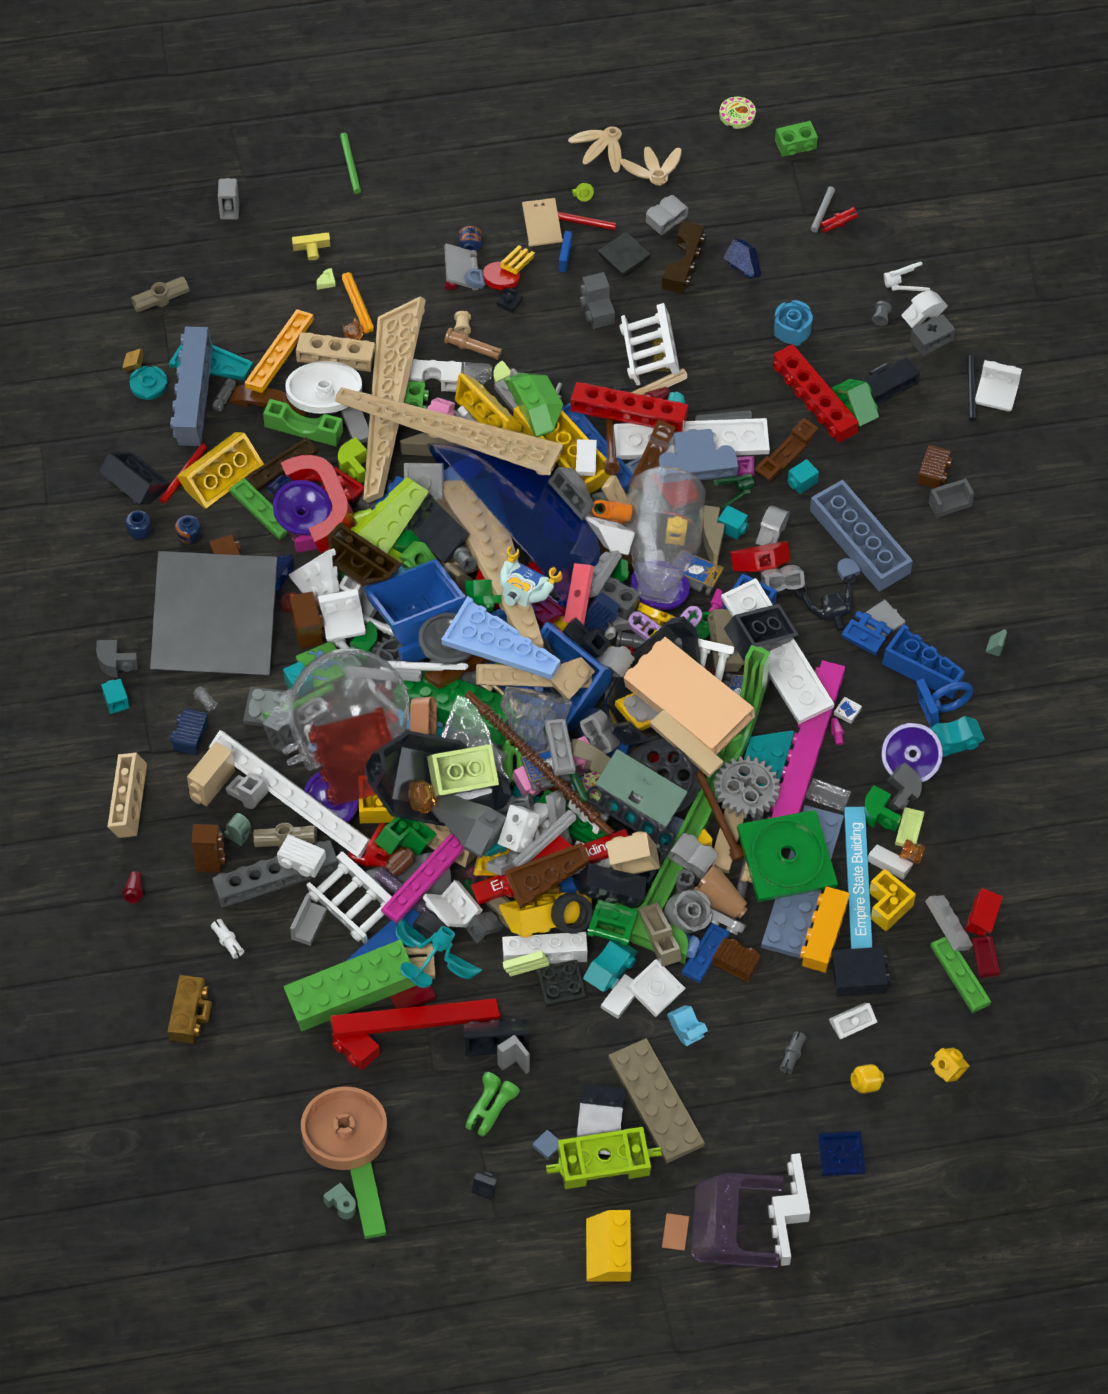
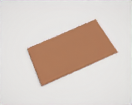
[662,1213,689,1251]

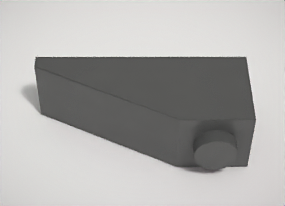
[548,467,594,520]

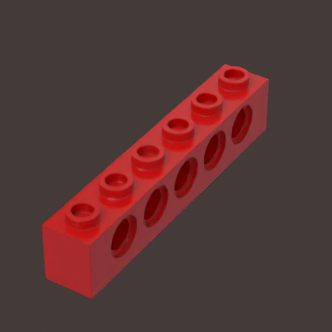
[772,344,859,443]
[571,382,688,433]

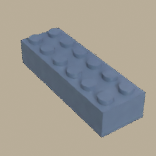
[170,326,213,446]
[810,480,913,592]

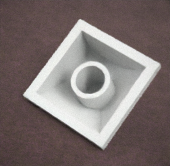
[585,515,635,555]

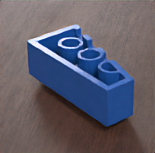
[882,624,965,699]

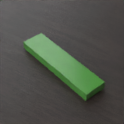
[230,478,290,540]
[930,937,991,1013]
[350,1162,386,1239]

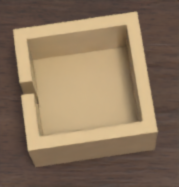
[606,832,660,874]

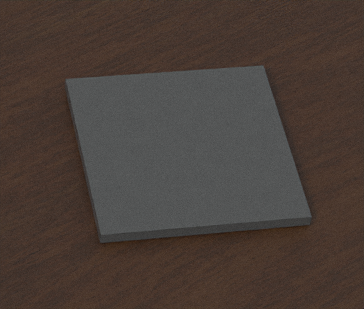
[150,551,277,676]

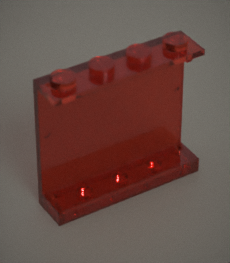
[308,706,392,806]

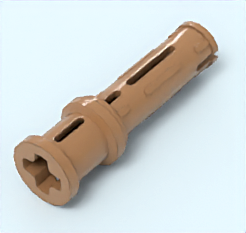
[444,328,502,360]

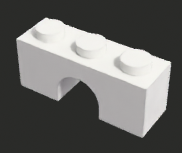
[408,359,462,392]

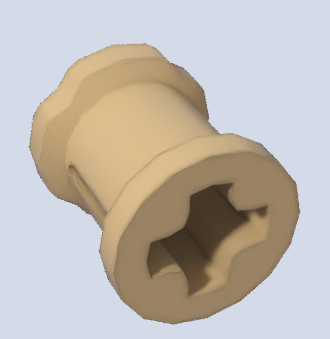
[454,311,471,334]

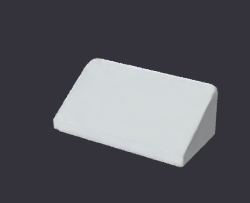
[868,845,913,880]
[829,1002,877,1039]

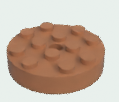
[301,1087,388,1170]

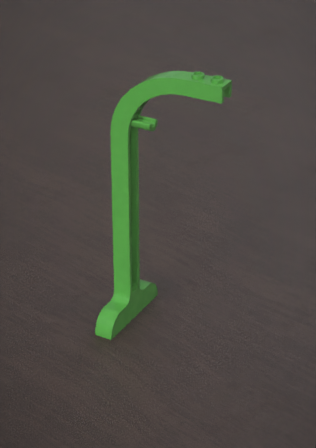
[590,645,771,964]

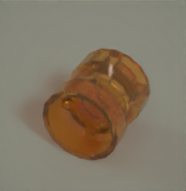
[899,838,926,865]

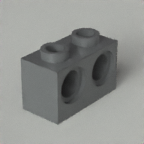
[594,576,640,621]

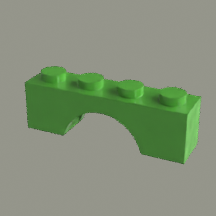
[263,399,343,447]

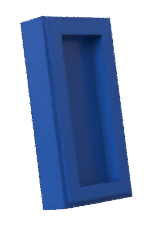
[559,231,572,272]

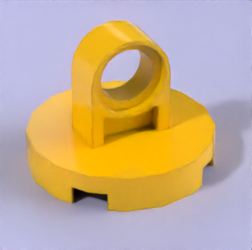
[637,602,676,637]

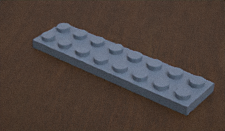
[761,805,844,959]

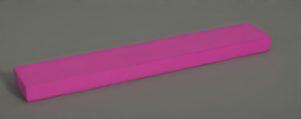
[381,834,465,924]

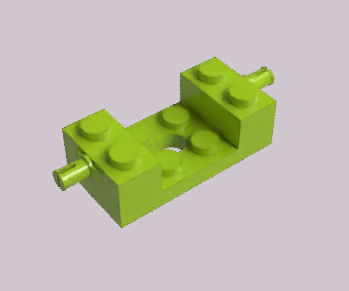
[546,1127,662,1189]

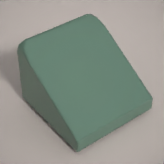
[986,630,1007,656]

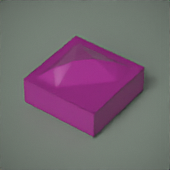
[735,456,755,477]

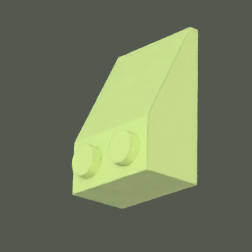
[427,744,499,797]

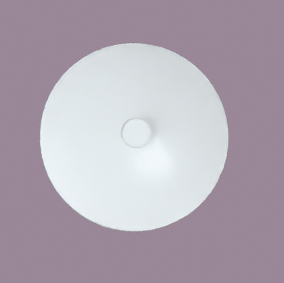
[286,361,362,413]

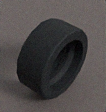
[551,893,593,934]
[412,911,449,943]

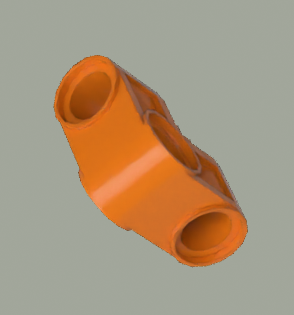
[589,500,633,524]

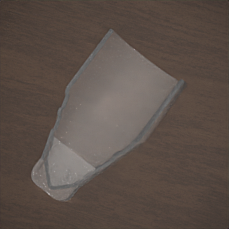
[624,467,706,604]

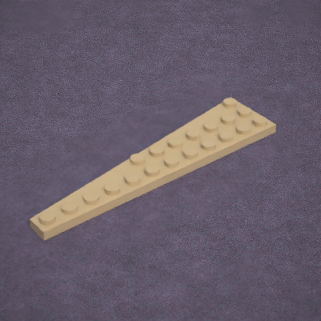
[363,296,426,503]
[335,387,563,475]
[444,480,543,648]

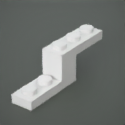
[768,1153,810,1266]

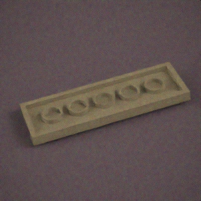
[608,1038,705,1163]

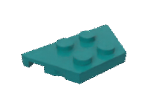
[740,731,794,786]

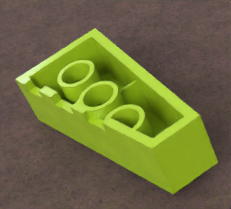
[351,477,429,553]

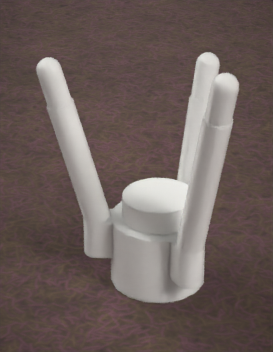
[884,262,930,291]

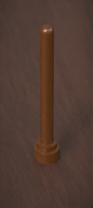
[604,419,619,475]
[695,771,745,862]

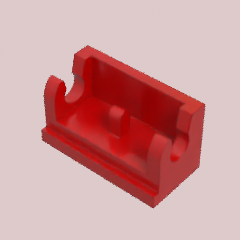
[365,823,396,868]
[965,888,1003,937]

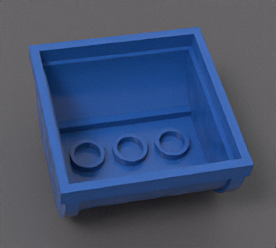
[364,559,466,646]
[540,622,612,732]

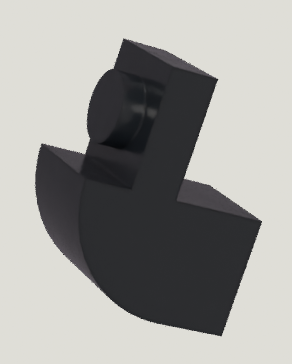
[562,617,611,658]

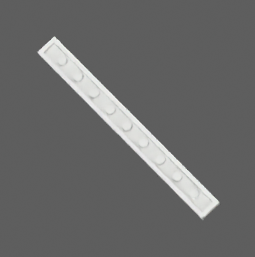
[209,730,370,858]

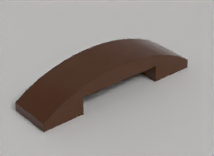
[230,385,306,416]
[754,418,819,481]
[628,420,676,494]

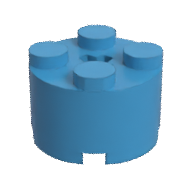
[774,300,813,346]

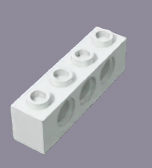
[502,932,587,964]

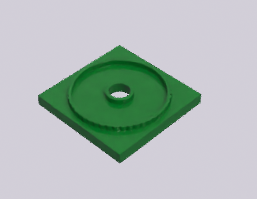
[736,810,838,902]

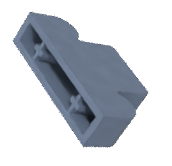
[658,429,738,485]

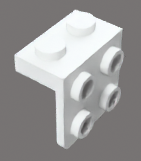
[975,360,1022,411]
[423,880,483,928]

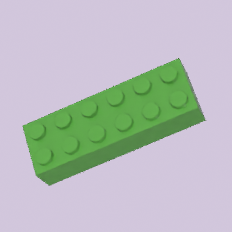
[284,939,417,1032]

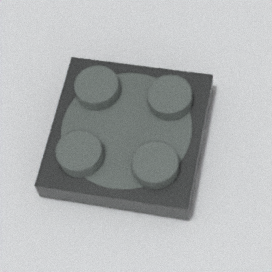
[243,686,290,726]

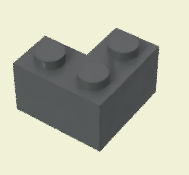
[580,272,615,329]

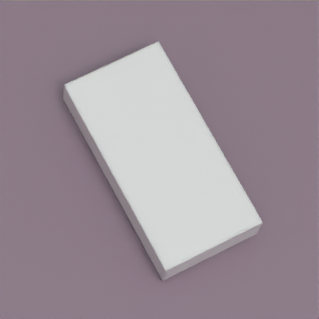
[576,439,597,476]
[601,974,635,1019]

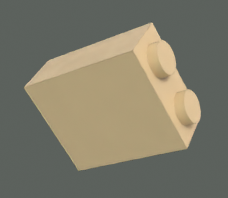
[187,742,235,806]

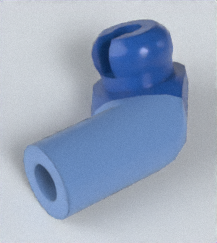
[686,934,700,958]

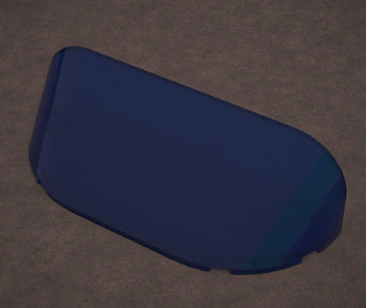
[427,443,601,609]

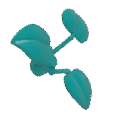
[395,918,482,988]

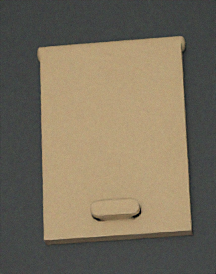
[522,198,563,247]

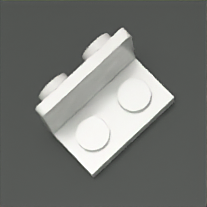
[318,589,366,641]

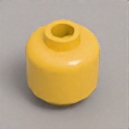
[851,1064,884,1094]

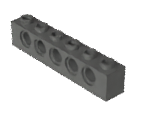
[212,840,338,908]

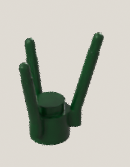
[713,473,754,509]

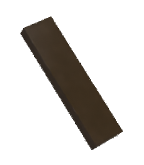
[245,437,318,492]

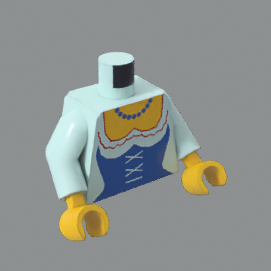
[500,546,562,607]

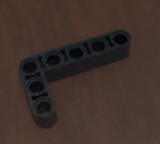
[586,786,675,884]

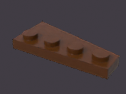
[424,655,492,689]
[504,843,590,909]

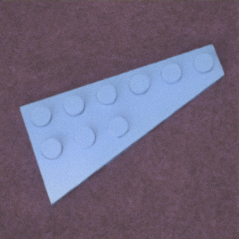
[441,596,561,680]

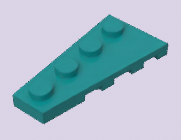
[169,345,254,381]

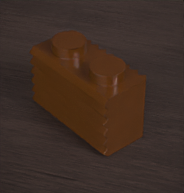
[917,444,953,489]
[712,937,761,983]

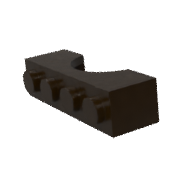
[662,221,706,294]

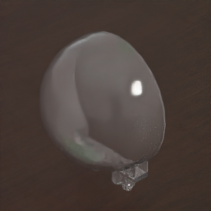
[268,649,410,771]

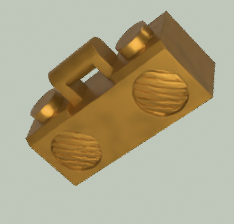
[168,975,212,1044]

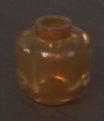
[408,781,437,813]

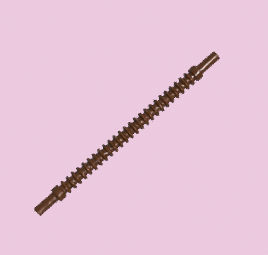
[465,691,614,837]

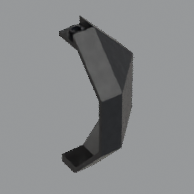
[603,616,701,745]
[365,730,511,826]

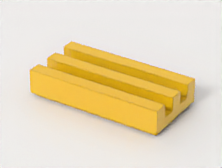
[500,246,535,274]

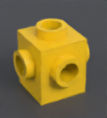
[931,1048,970,1082]

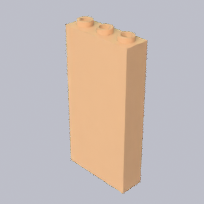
[624,637,755,755]

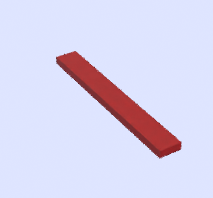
[330,999,500,1038]

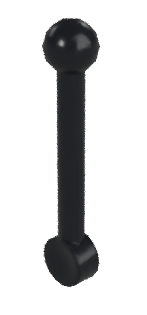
[614,380,652,391]

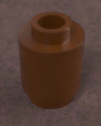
[385,847,415,877]

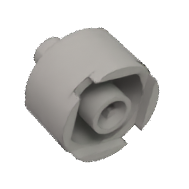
[663,890,712,934]

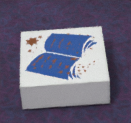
[834,697,862,724]

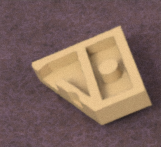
[546,657,595,700]

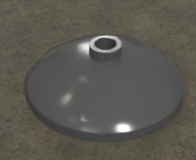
[419,613,473,664]

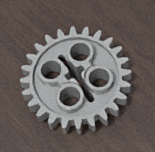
[713,756,780,819]

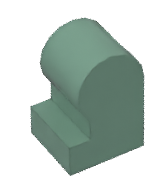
[224,813,252,846]
[323,1183,356,1219]

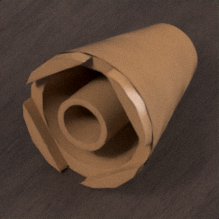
[693,864,748,919]

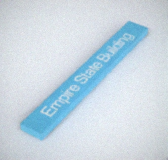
[844,807,872,949]

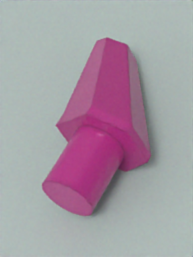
[708,589,723,613]
[831,718,845,745]

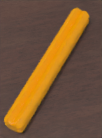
[342,272,374,334]

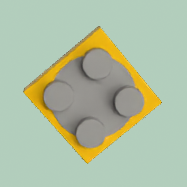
[615,693,659,731]

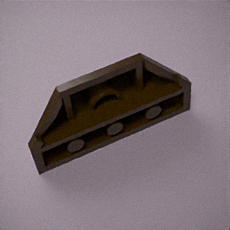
[328,522,402,586]

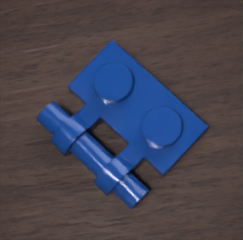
[841,610,893,656]

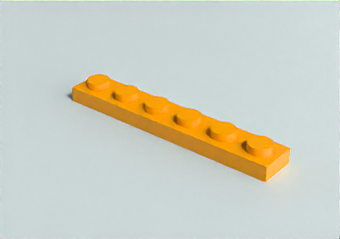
[245,310,314,393]

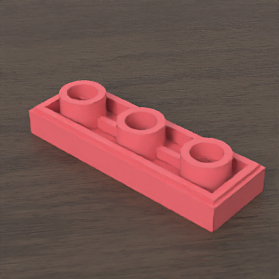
[564,563,594,625]

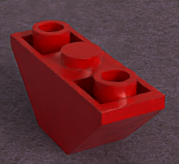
[730,541,790,572]

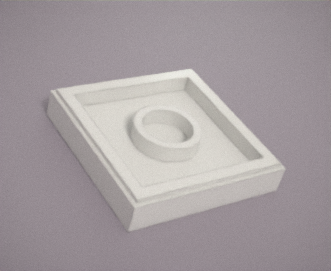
[626,959,685,1017]

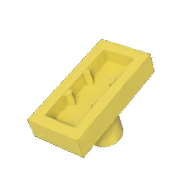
[292,233,330,260]

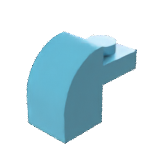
[667,1005,708,1046]

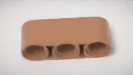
[410,697,437,736]

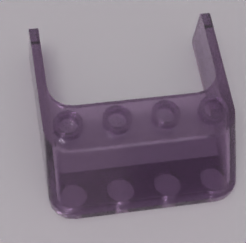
[691,1173,783,1267]

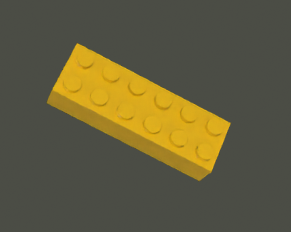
[513,406,613,494]

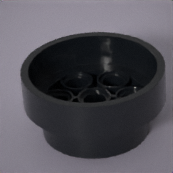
[629,739,701,816]

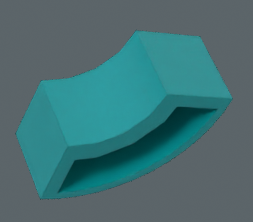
[930,716,985,757]
[583,940,638,992]

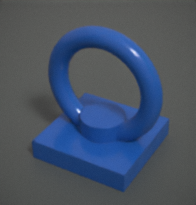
[916,678,974,728]

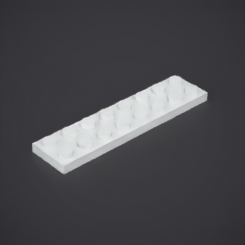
[614,418,770,460]
[721,579,834,724]

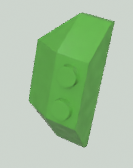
[504,373,563,438]

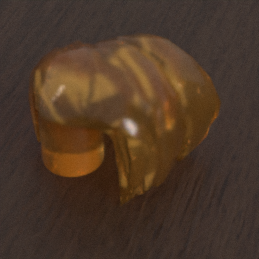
[341,318,364,340]

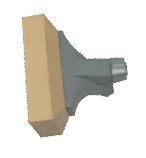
[592,475,630,504]

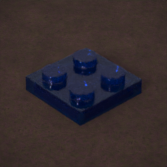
[818,1131,865,1176]

